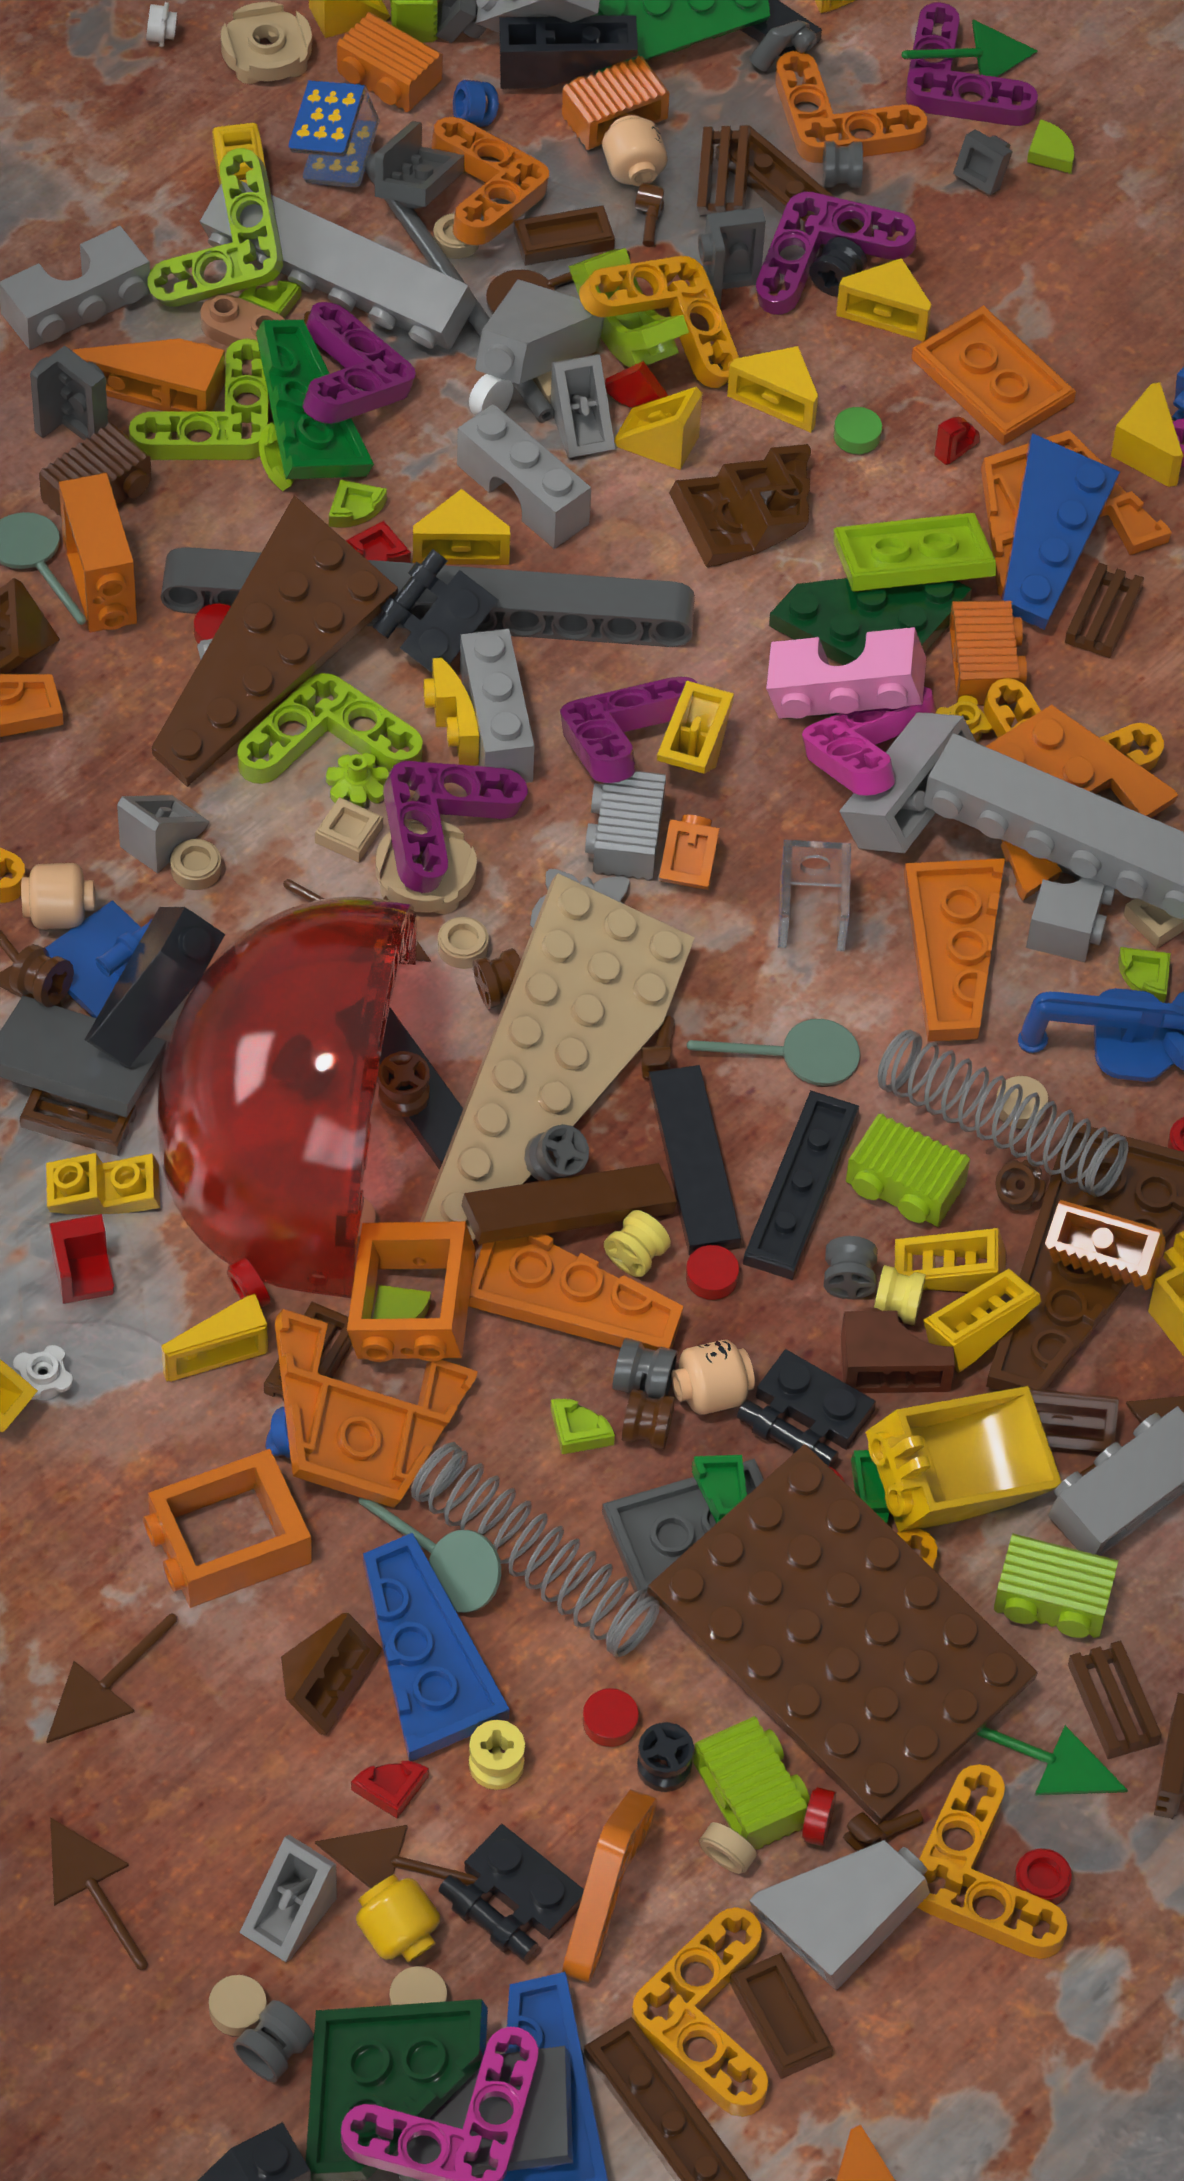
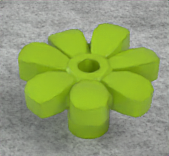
[326,753,389,808]

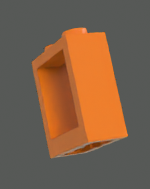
[59,473,137,633]
[347,1221,476,1362]
[143,1449,312,1608]

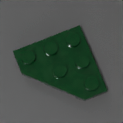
[769,578,972,665]
[305,1999,488,2181]

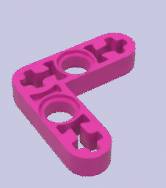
[802,686,936,796]
[341,2027,538,2181]

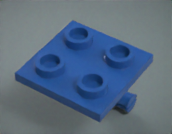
[45,900,152,1018]

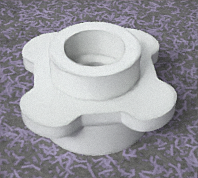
[13,1345,73,1400]

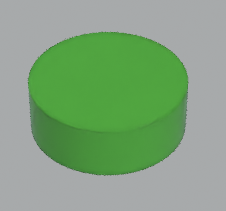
[833,407,882,454]

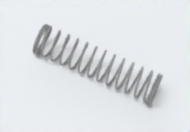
[877,1030,1128,1198]
[411,1442,660,1658]

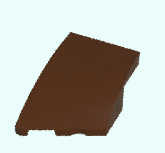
[669,444,811,567]

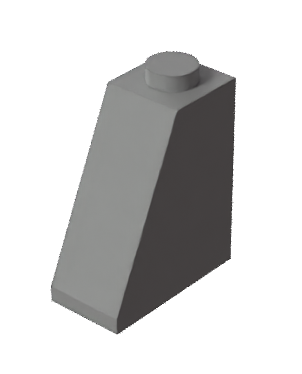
[475,279,604,384]
[749,1840,930,1991]

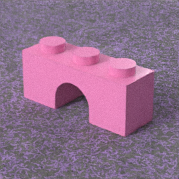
[766,627,926,719]

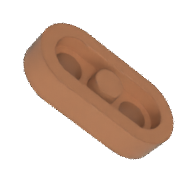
[200,294,285,347]

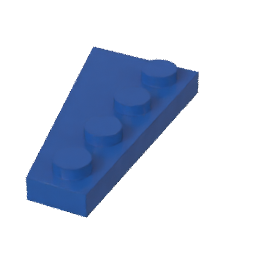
[1002,433,1120,630]
[363,1532,510,1761]
[503,1972,609,2181]

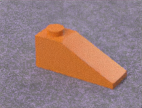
[73,338,225,411]

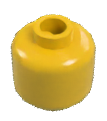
[356,1874,440,1963]

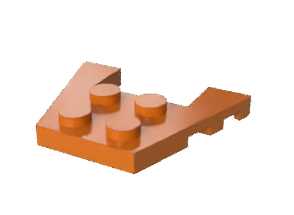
[981,430,1172,598]
[985,704,1178,901]
[275,1309,478,1508]

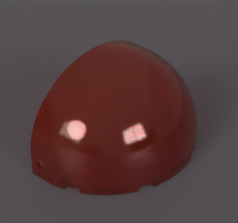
[157,897,417,1298]

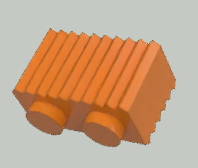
[337,12,443,113]
[562,56,670,150]
[949,600,1027,705]
[1045,1200,1166,1291]

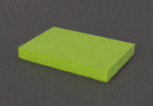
[834,513,996,591]

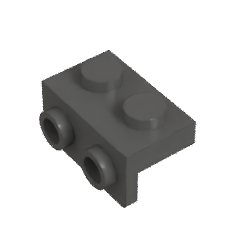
[370,121,464,208]
[698,207,766,309]
[30,346,108,441]

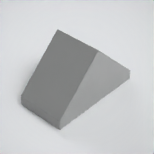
[550,354,616,458]
[117,795,209,874]
[239,1835,337,1962]

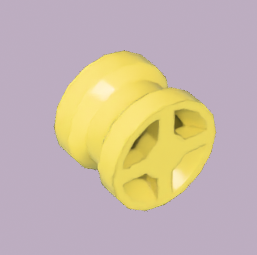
[604,1210,671,1277]
[874,1265,926,1325]
[469,1720,525,1790]

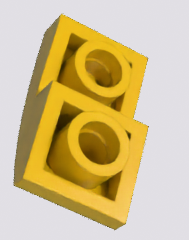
[423,658,479,766]
[46,1153,160,1215]

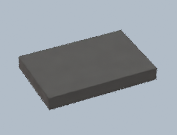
[0,996,166,1117]
[602,1459,764,1600]
[398,2046,573,2181]

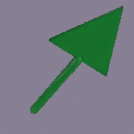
[901,20,1038,77]
[976,1725,1128,1795]

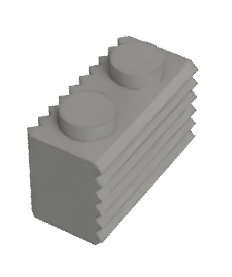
[585,771,666,880]

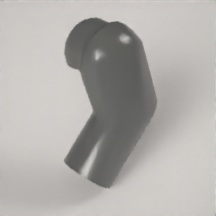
[749,20,817,71]

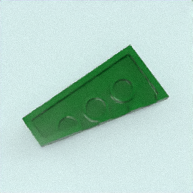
[592,0,770,76]
[256,319,374,479]

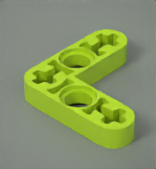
[148,148,283,307]
[129,339,269,460]
[237,673,423,784]

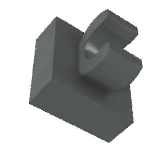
[436,0,487,43]
[953,129,1013,195]

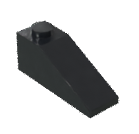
[499,15,638,89]
[85,907,226,1067]

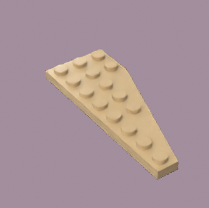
[420,873,695,1241]

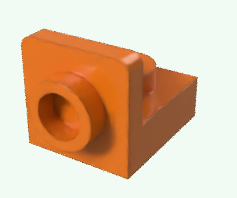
[659,815,720,890]

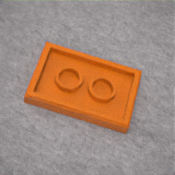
[911,305,1076,446]

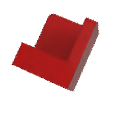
[49,1214,114,1304]

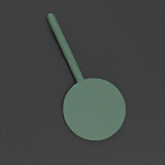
[0,512,86,625]
[687,1019,860,1086]
[359,1497,501,1612]

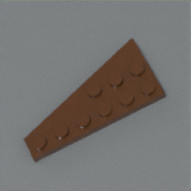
[152,495,398,787]
[986,1120,1184,1391]

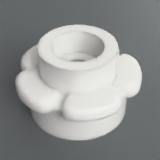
[146,2,177,47]

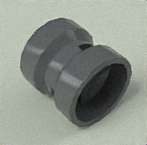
[612,1338,678,1399]
[233,2000,314,2083]

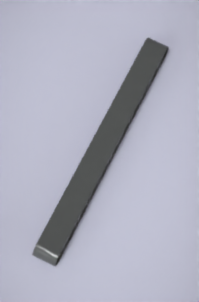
[161,547,695,647]

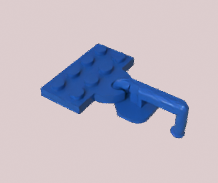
[1018,988,1184,1082]

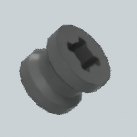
[823,141,863,188]
[524,1124,589,1181]
[823,1236,878,1299]

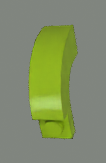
[568,248,689,367]

